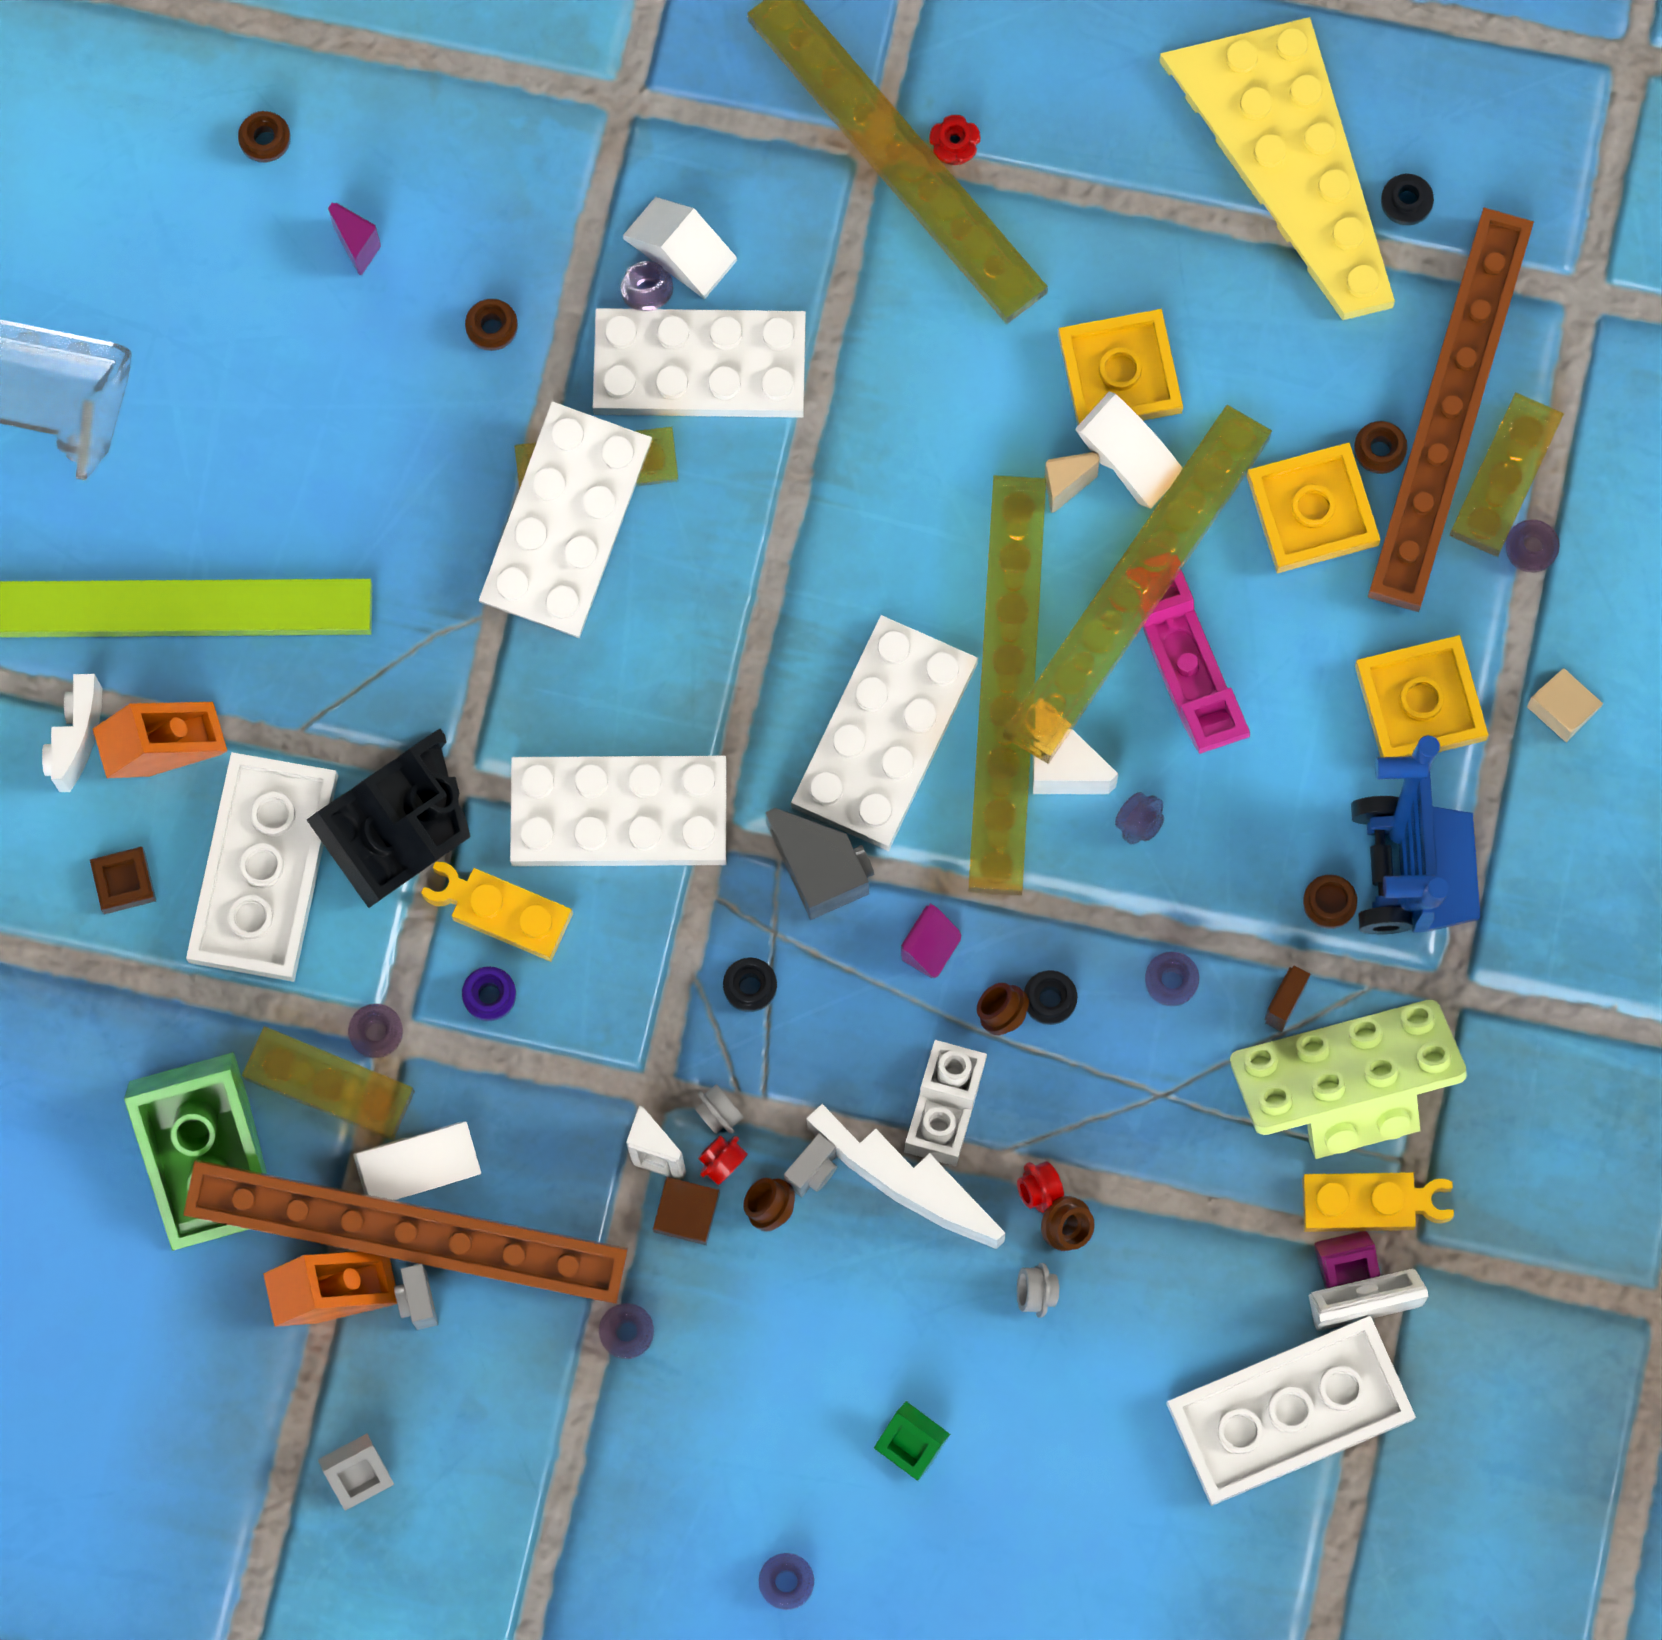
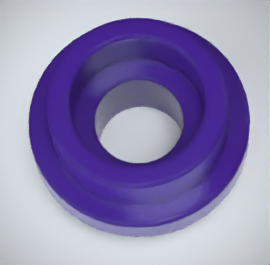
[462,966,516,1021]

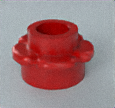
[929,115,981,165]
[698,1135,748,1185]
[1017,1161,1064,1213]

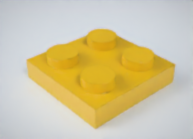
[1058,309,1183,426]
[1247,442,1381,573]
[1355,635,1489,757]

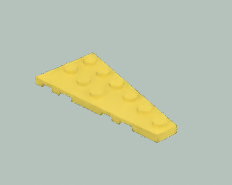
[1159,17,1395,320]

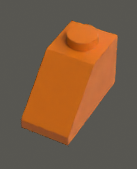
[93,702,227,778]
[263,1252,397,1327]

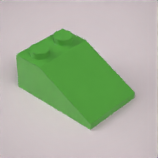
[124,1052,267,1251]

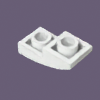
[1075,391,1185,509]
[42,674,103,792]
[904,1040,987,1166]
[353,1121,481,1200]

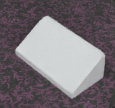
[626,1106,686,1180]
[1308,1268,1428,1331]

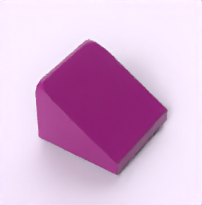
[328,203,381,275]
[901,904,961,978]
[1314,1231,1380,1289]

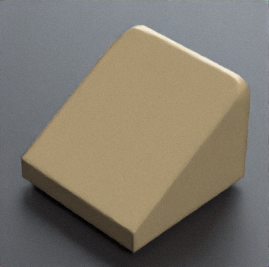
[1044,452,1099,513]
[1527,668,1603,743]

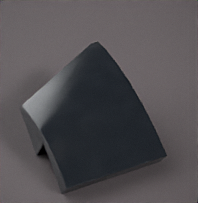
[307,728,471,908]

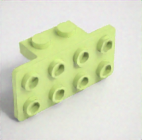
[1230,1000,1467,1159]

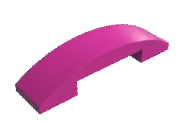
[1126,556,1250,754]

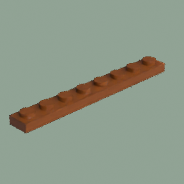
[1367,207,1534,612]
[183,1160,628,1304]

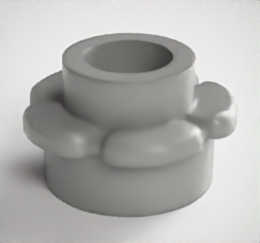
[695,1084,744,1134]
[1017,1263,1059,1317]

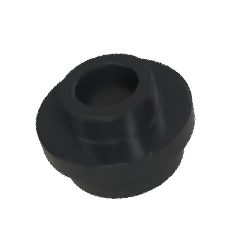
[1381,174,1434,225]
[723,957,777,1012]
[1024,970,1078,1025]

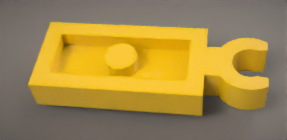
[421,862,573,962]
[1302,1172,1454,1232]

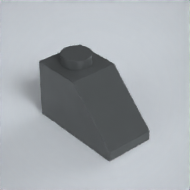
[765,808,874,920]

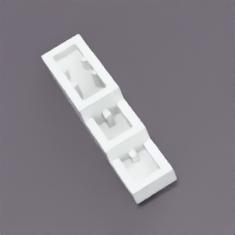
[806,1104,1005,1249]

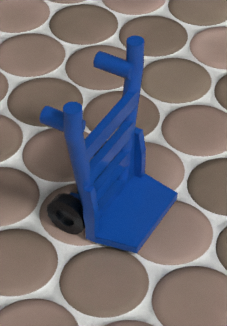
[1351,735,1481,935]

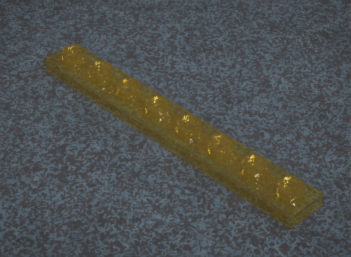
[747,0,1048,325]
[1003,405,1272,764]
[968,475,1046,896]

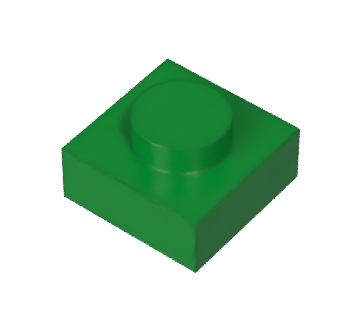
[874,1401,951,1481]

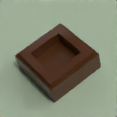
[90,847,156,915]
[1264,965,1311,1032]
[653,1177,720,1245]

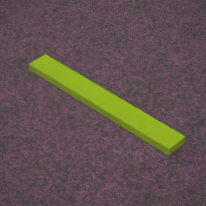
[0,579,373,637]

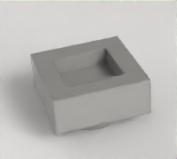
[784,1133,838,1198]
[394,1264,438,1330]
[318,1434,394,1511]

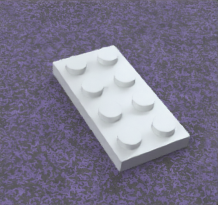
[593,308,806,418]
[479,401,652,639]
[791,615,978,851]
[186,752,338,982]
[510,756,727,866]
[1167,1316,1416,1506]

